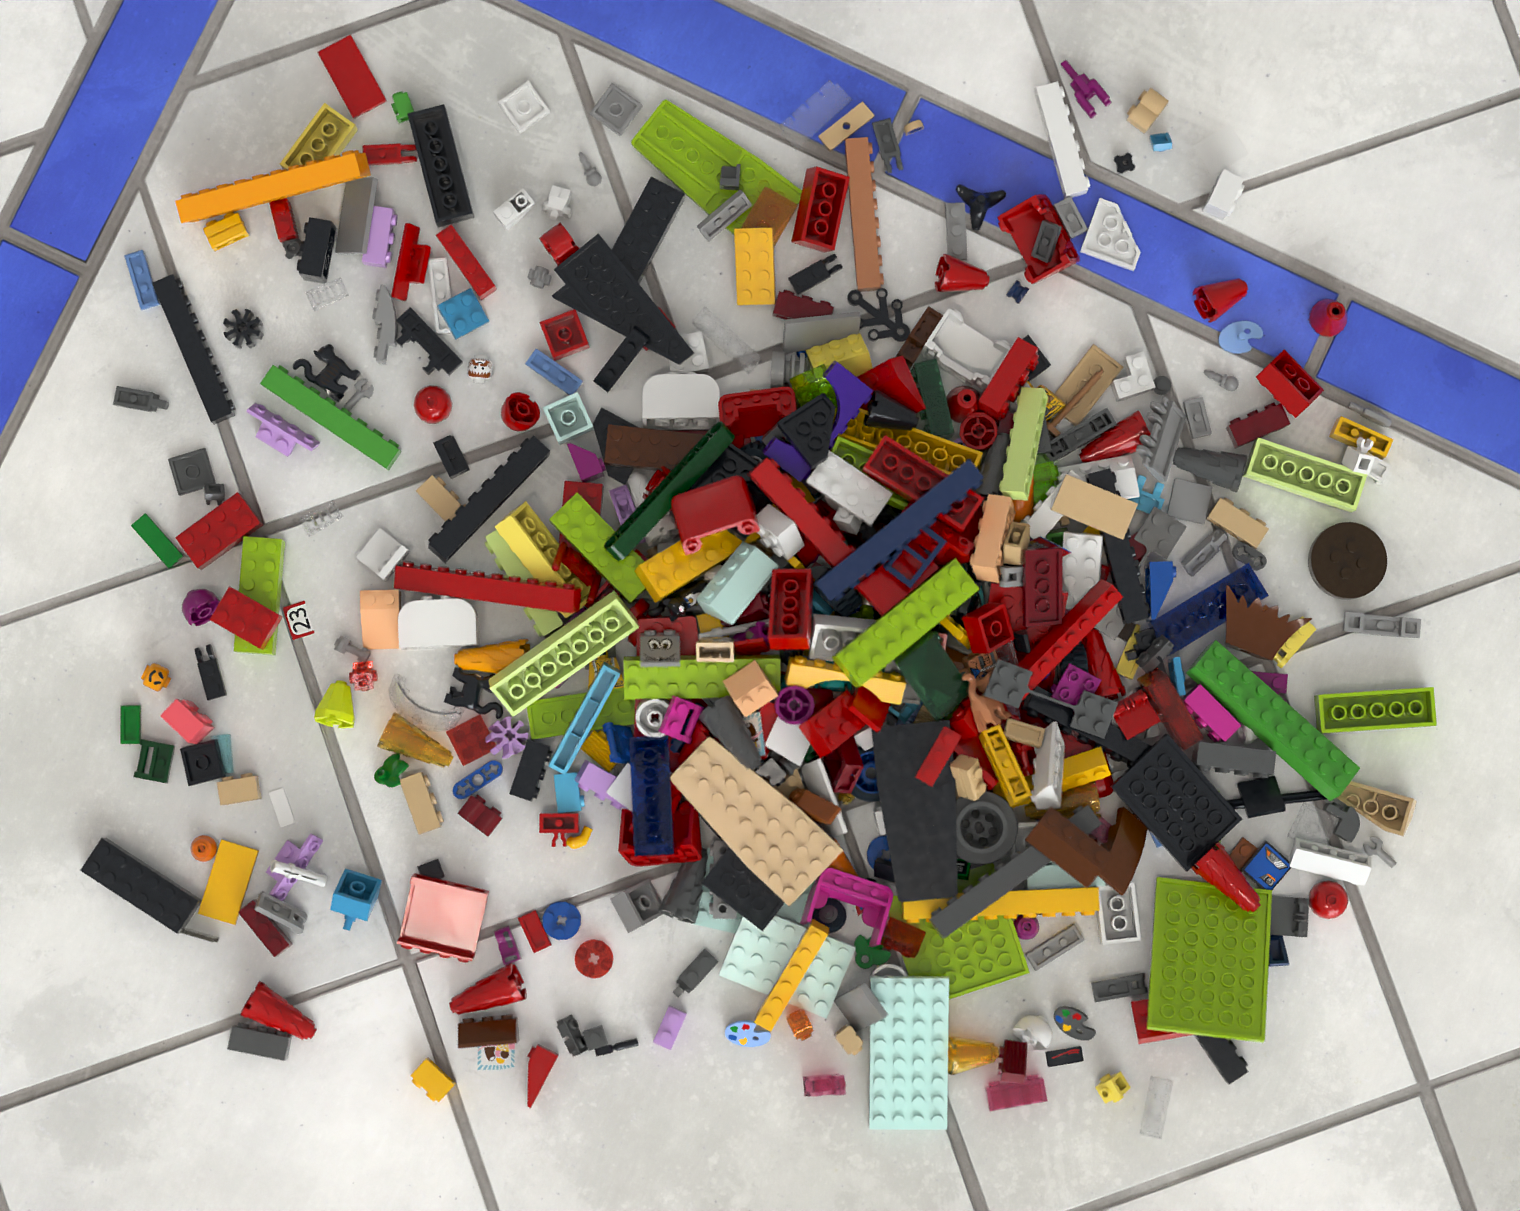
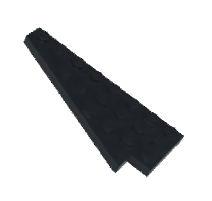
[552,233,695,365]

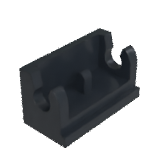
[433,435,470,479]

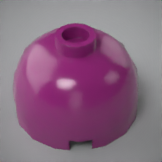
[182,589,220,626]
[774,685,814,725]

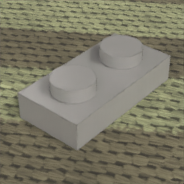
[1053,196,1088,240]
[1183,397,1212,439]

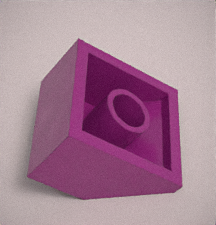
[567,443,606,483]

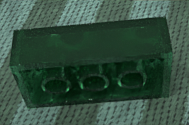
[911,359,955,439]

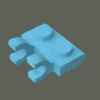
[1128,475,1165,514]

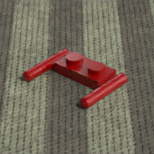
[552,541,602,604]

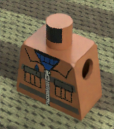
[955,650,998,682]

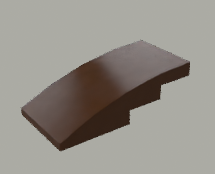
[1098,806,1148,896]

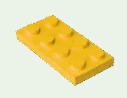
[734,227,776,305]

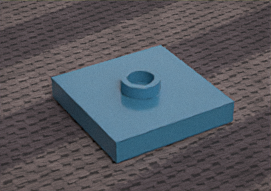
[1167,657,1186,698]

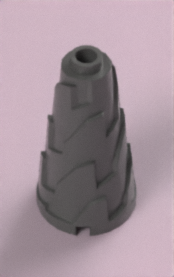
[971,433,1011,507]
[1173,447,1248,493]
[699,695,762,770]
[658,847,708,924]

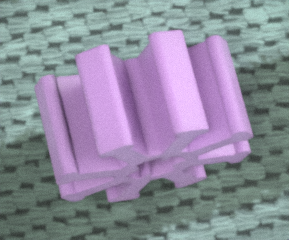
[485,717,528,759]

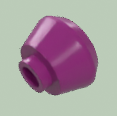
[1014,914,1039,940]

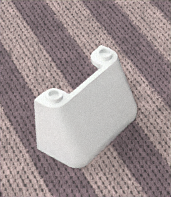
[921,308,1011,394]

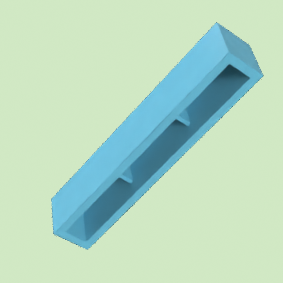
[548,662,621,775]

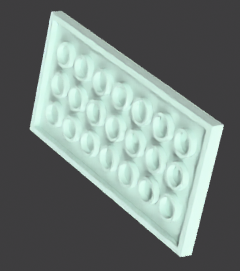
[869,976,949,1130]

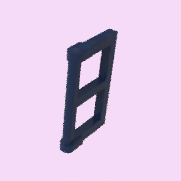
[883,525,947,588]

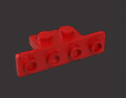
[391,223,431,301]
[901,503,974,559]

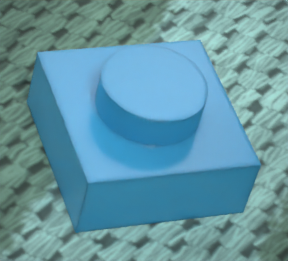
[1150,133,1172,152]

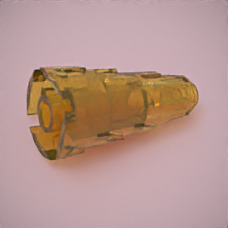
[377,712,454,768]
[1024,781,1101,820]

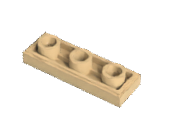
[818,101,874,152]

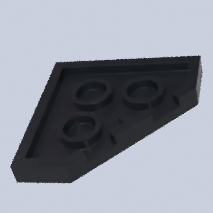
[777,393,835,469]
[593,407,639,485]

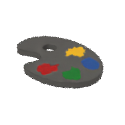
[1054,1006,1096,1041]

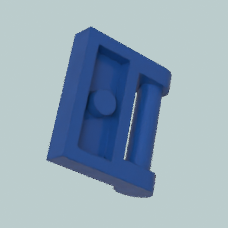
[602,722,639,765]

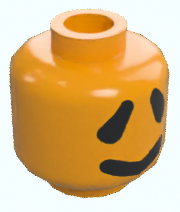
[141,663,171,691]

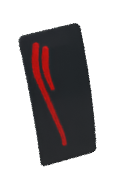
[1045,1046,1084,1067]

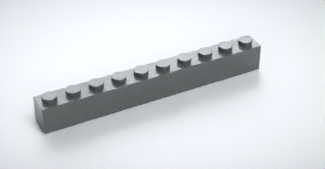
[929,805,1102,939]

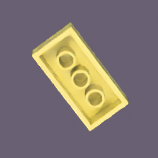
[280,103,358,171]

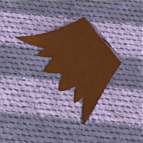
[1225,585,1312,661]

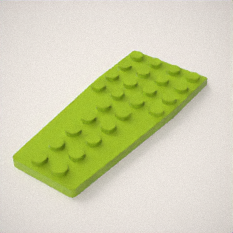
[631,100,802,237]

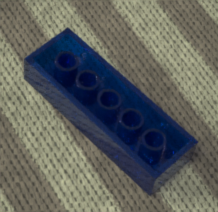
[1148,563,1269,657]
[629,735,674,856]

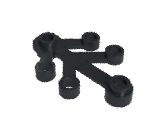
[847,288,910,342]

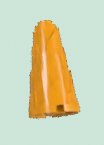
[454,639,530,674]

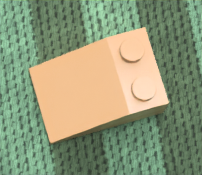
[360,590,401,650]

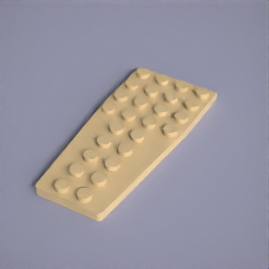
[670,737,844,906]

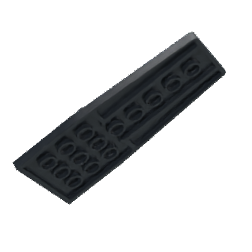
[871,720,958,902]

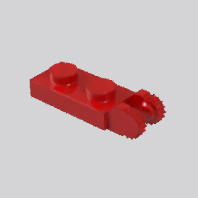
[362,143,417,165]

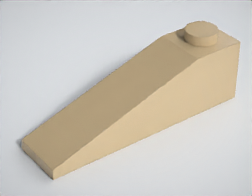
[1337,781,1417,836]

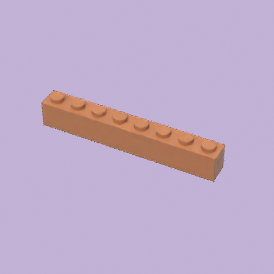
[845,137,884,292]

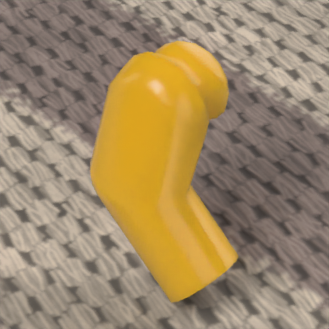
[567,826,593,849]

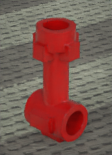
[1012,742,1034,776]

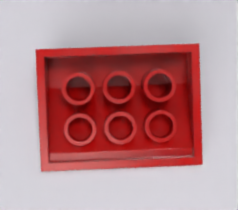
[857,356,926,413]

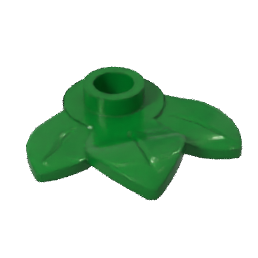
[374,753,409,788]
[854,935,891,969]

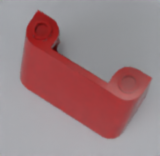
[997,194,1080,284]
[718,387,797,449]
[671,476,760,555]
[618,801,702,866]

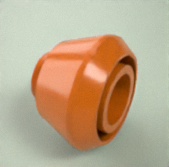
[190,835,217,862]

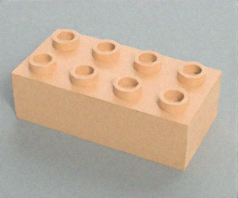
[970,494,1016,583]

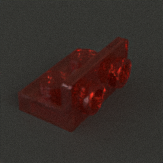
[880,917,926,958]

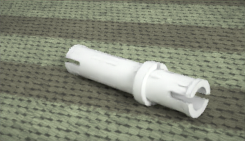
[270,860,327,887]

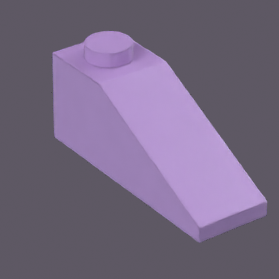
[609,485,646,544]

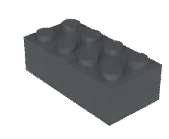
[1191,741,1276,779]

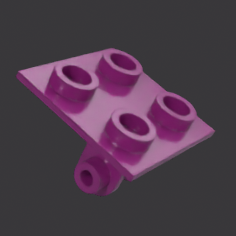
[1050,663,1101,705]

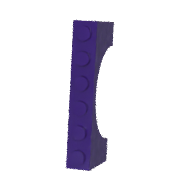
[762,360,873,482]

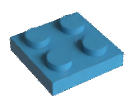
[437,288,489,340]

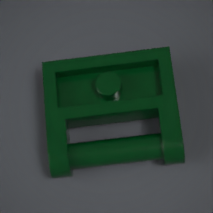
[133,739,175,784]

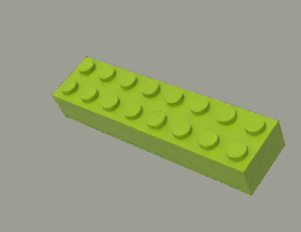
[832,558,979,688]
[624,654,780,699]

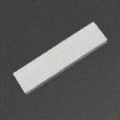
[428,257,452,335]

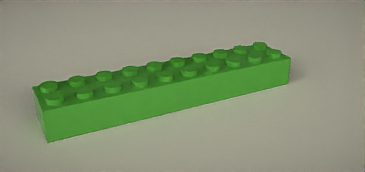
[1186,640,1360,801]

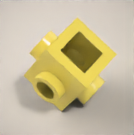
[1095,1071,1131,1104]

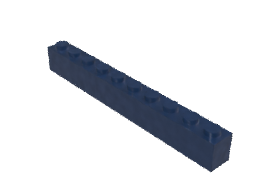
[816,459,985,602]

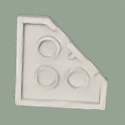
[1080,198,1141,271]

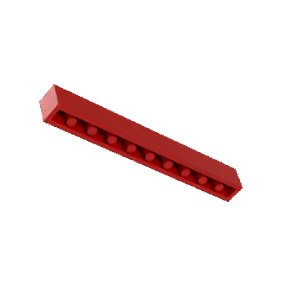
[394,561,581,613]

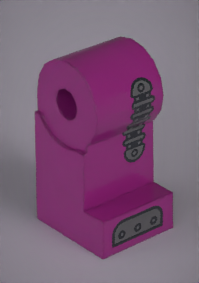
[494,926,522,965]

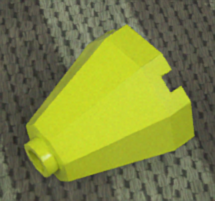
[314,680,355,729]

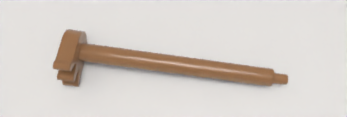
[1046,369,1104,438]

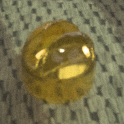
[838,793,855,805]

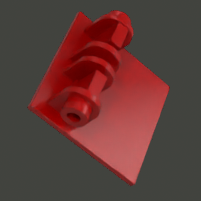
[1113,689,1161,740]

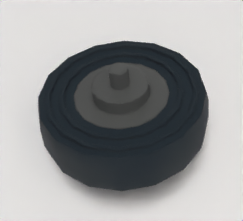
[812,898,847,933]

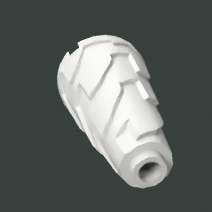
[628,472,679,547]

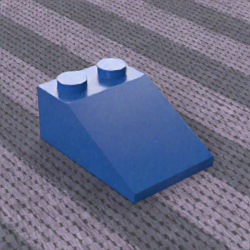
[1144,561,1176,622]

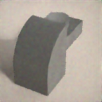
[1322,802,1360,843]

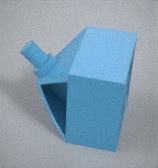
[330,868,382,931]

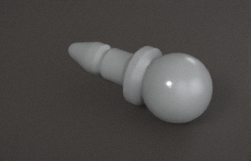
[579,152,601,186]
[1204,370,1239,391]

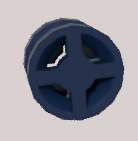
[1006,280,1029,304]

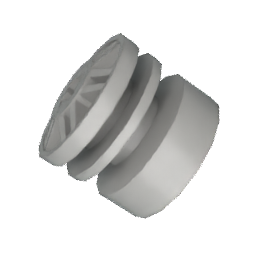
[770,351,807,393]

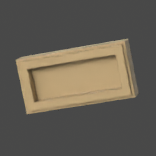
[1004,718,1045,749]

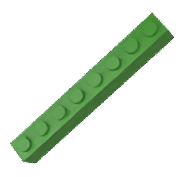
[260,365,401,471]

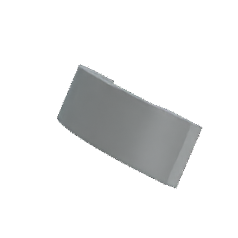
[1343,612,1421,638]

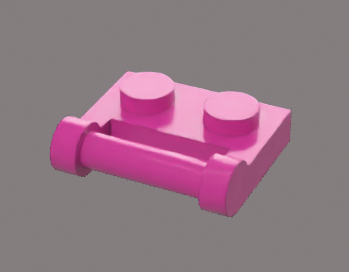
[658,696,704,744]

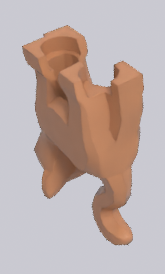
[962,673,1011,732]

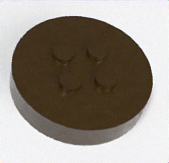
[1308,522,1387,600]

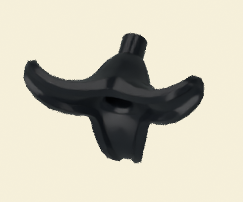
[956,184,1006,231]

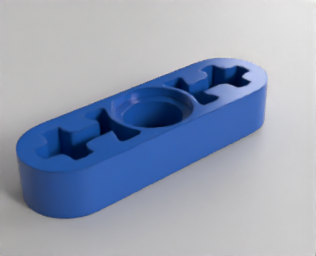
[453,761,503,799]

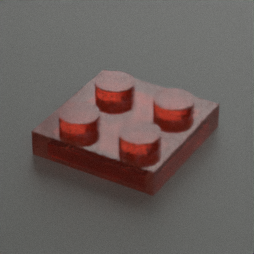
[446,714,496,766]

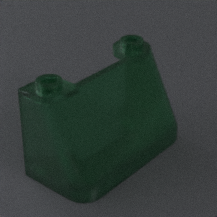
[894,629,969,722]

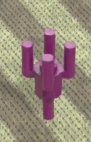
[1060,60,1112,119]

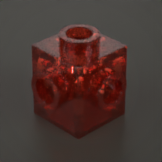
[349,661,378,691]

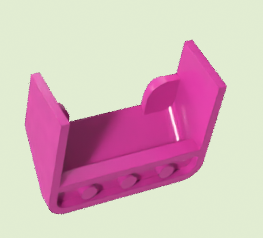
[800,868,893,947]

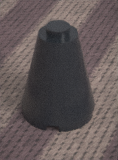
[863,389,919,431]

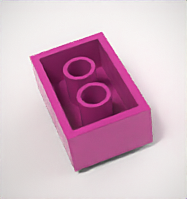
[1179,684,1242,743]

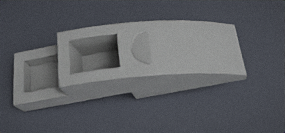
[372,285,398,365]

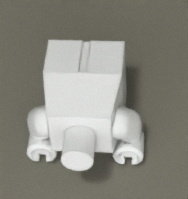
[542,185,572,220]

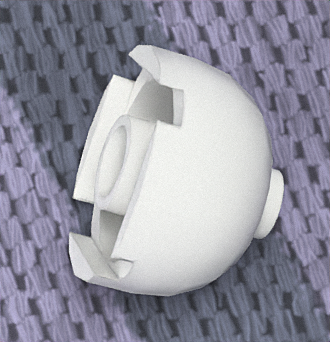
[1013,1015,1052,1053]

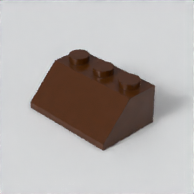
[458,1014,519,1048]

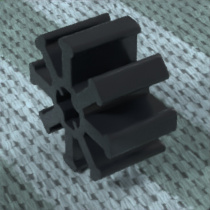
[223,309,263,349]

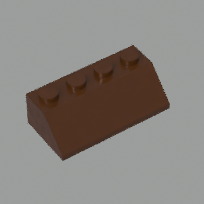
[1025,807,1114,888]

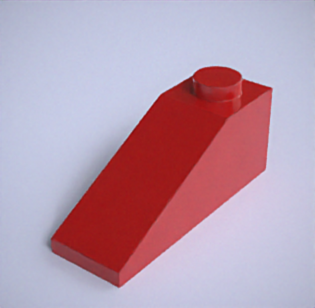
[527,1044,559,1108]

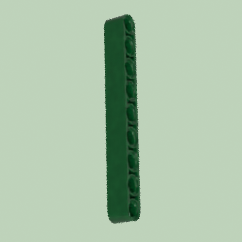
[604,421,735,561]

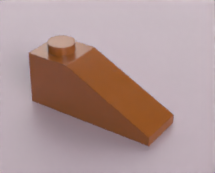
[789,788,841,824]

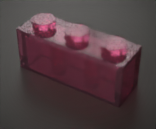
[985,1074,1047,1111]

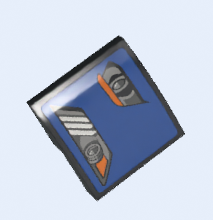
[1240,840,1291,890]

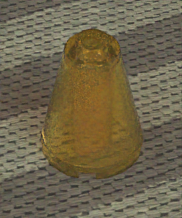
[948,1036,999,1075]

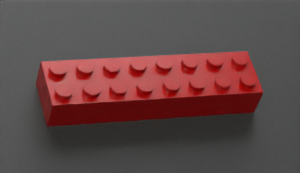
[747,458,871,590]

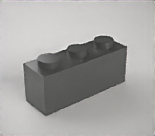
[227,1023,292,1061]

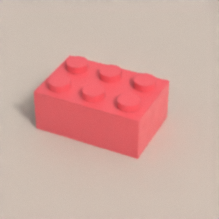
[160,699,214,744]

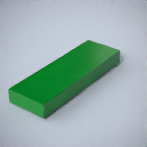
[131,513,184,569]

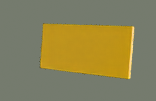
[198,839,259,925]

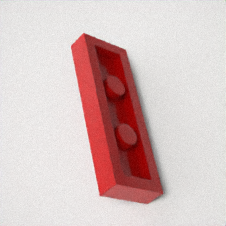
[915,726,961,787]

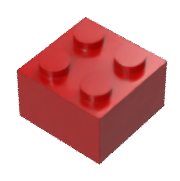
[539,309,590,361]
[962,602,1015,654]

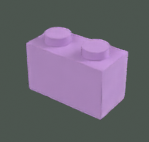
[653,1005,687,1050]

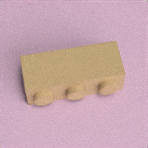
[416,475,466,522]
[1206,497,1269,549]
[400,772,444,835]

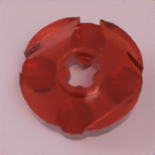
[575,939,614,979]

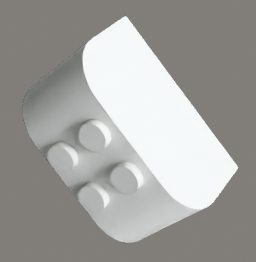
[642,372,720,431]
[398,595,480,650]

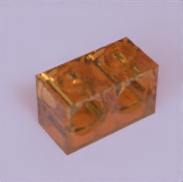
[786,1008,814,1041]

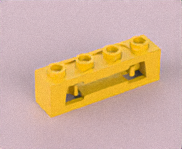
[979,724,1032,807]

